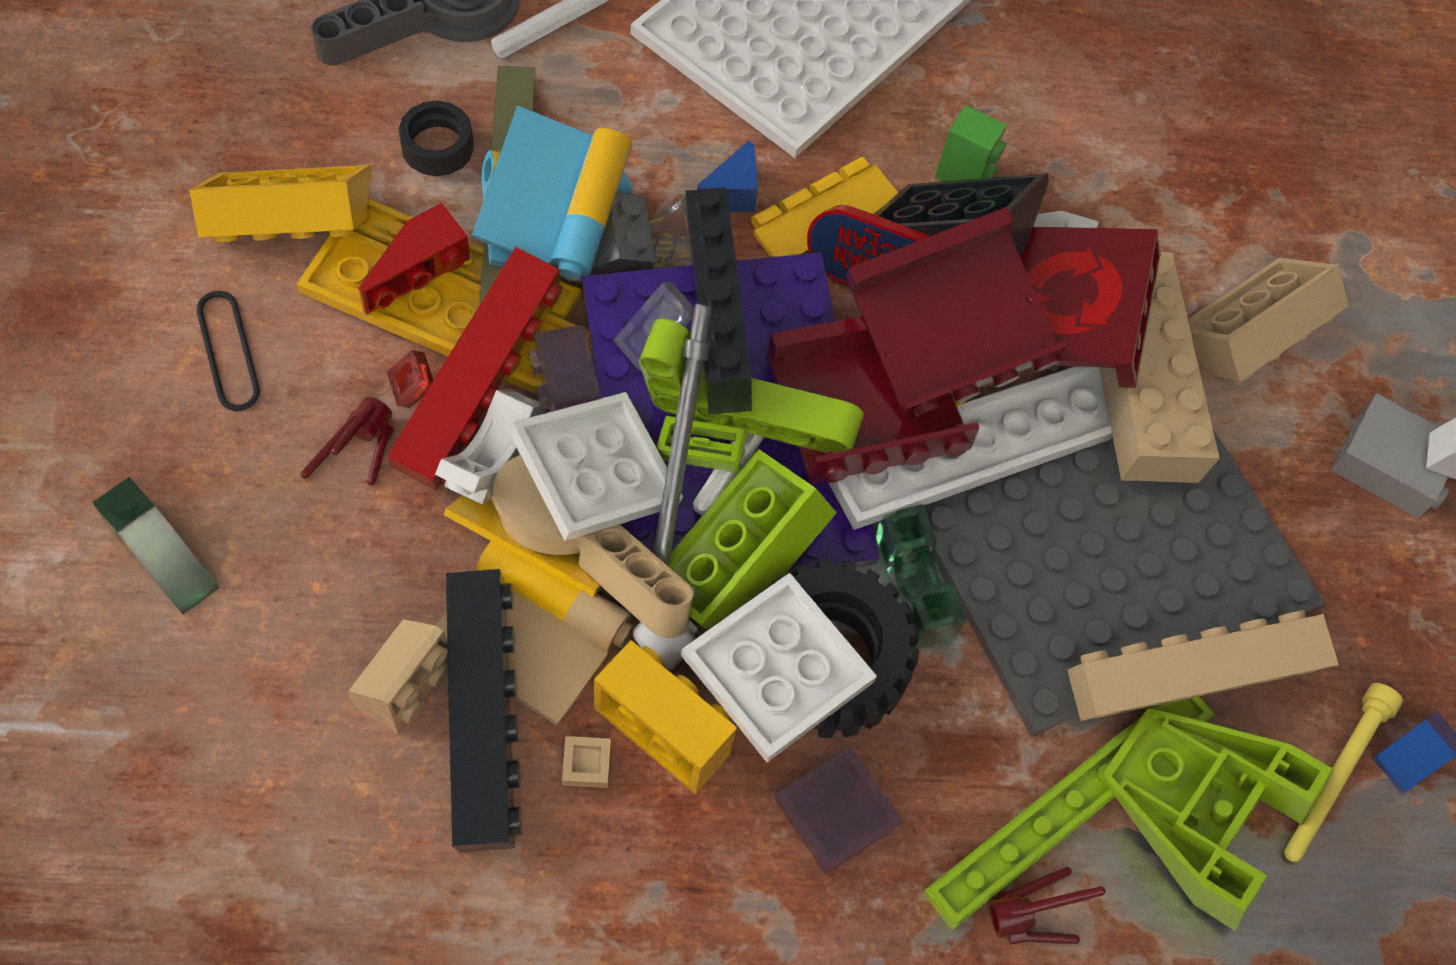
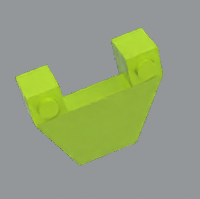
[1101,707,1333,931]

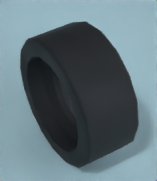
[398,101,474,176]

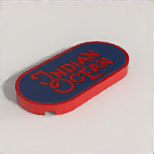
[807,205,930,286]

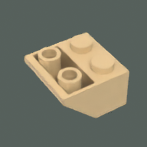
[348,619,448,734]

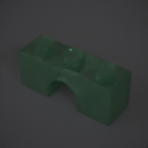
[875,504,967,649]

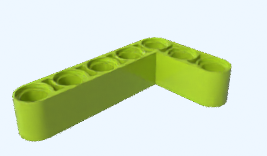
[639,319,864,453]

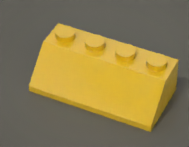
[189,165,371,242]

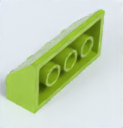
[668,449,837,631]

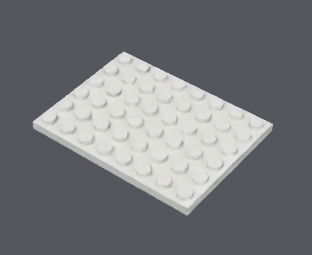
[630,0,972,158]

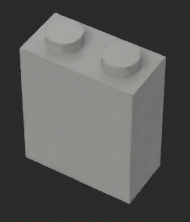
[1330,393,1451,518]

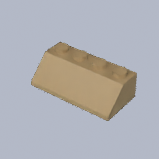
[1188,258,1349,382]

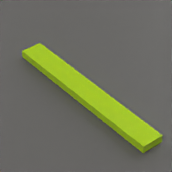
[923,697,1215,930]

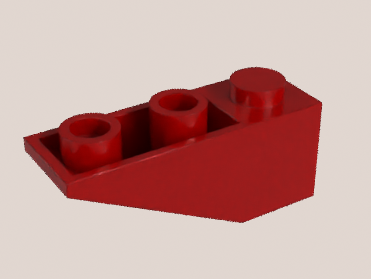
[358,203,470,315]

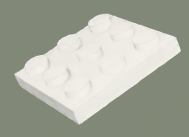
[509,392,683,541]
[681,573,877,762]

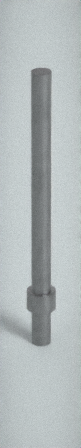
[653,304,713,566]

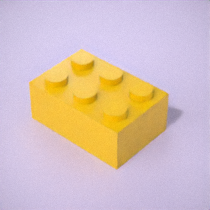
[594,640,737,795]

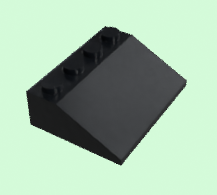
[874,173,1049,256]

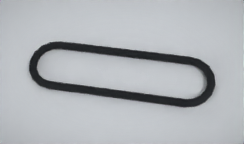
[197,291,260,411]

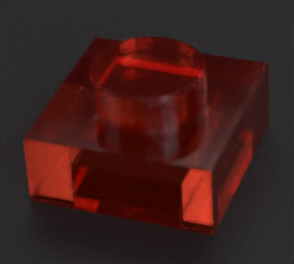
[387,350,433,409]

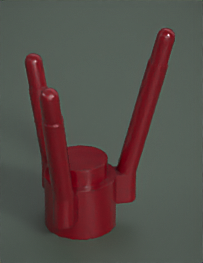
[300,397,394,485]
[989,867,1106,945]

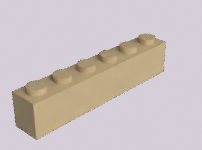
[1067,610,1339,721]

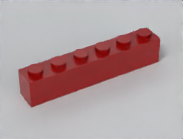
[387,247,563,491]

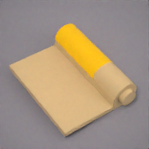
[436,540,635,726]

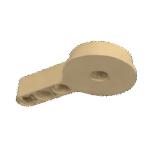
[492,455,693,638]

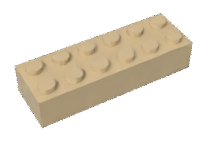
[1099,252,1220,483]

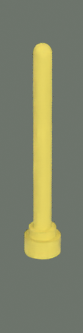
[1284,683,1403,862]

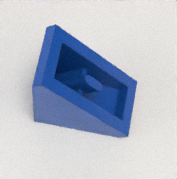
[697,141,758,212]
[1372,711,1456,794]

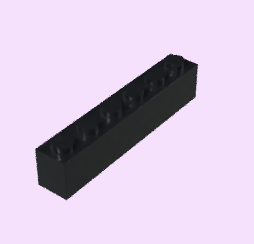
[685,187,752,415]
[446,569,522,853]

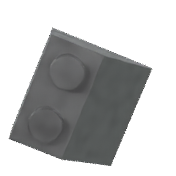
[564,192,656,282]

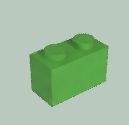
[935,105,1007,181]

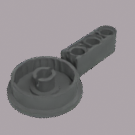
[311,0,520,65]

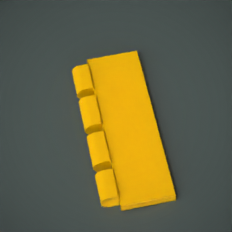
[751,157,898,257]
[444,495,602,596]

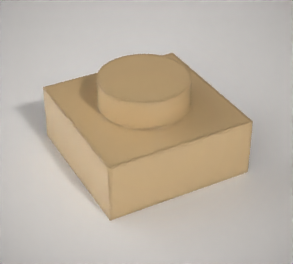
[562,736,611,788]

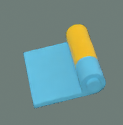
[471,106,632,280]

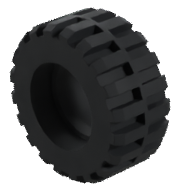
[772,560,920,739]

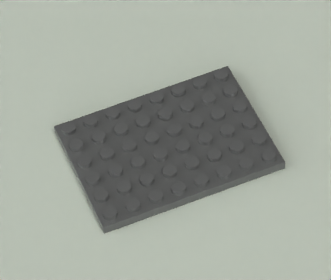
[911,430,1325,737]

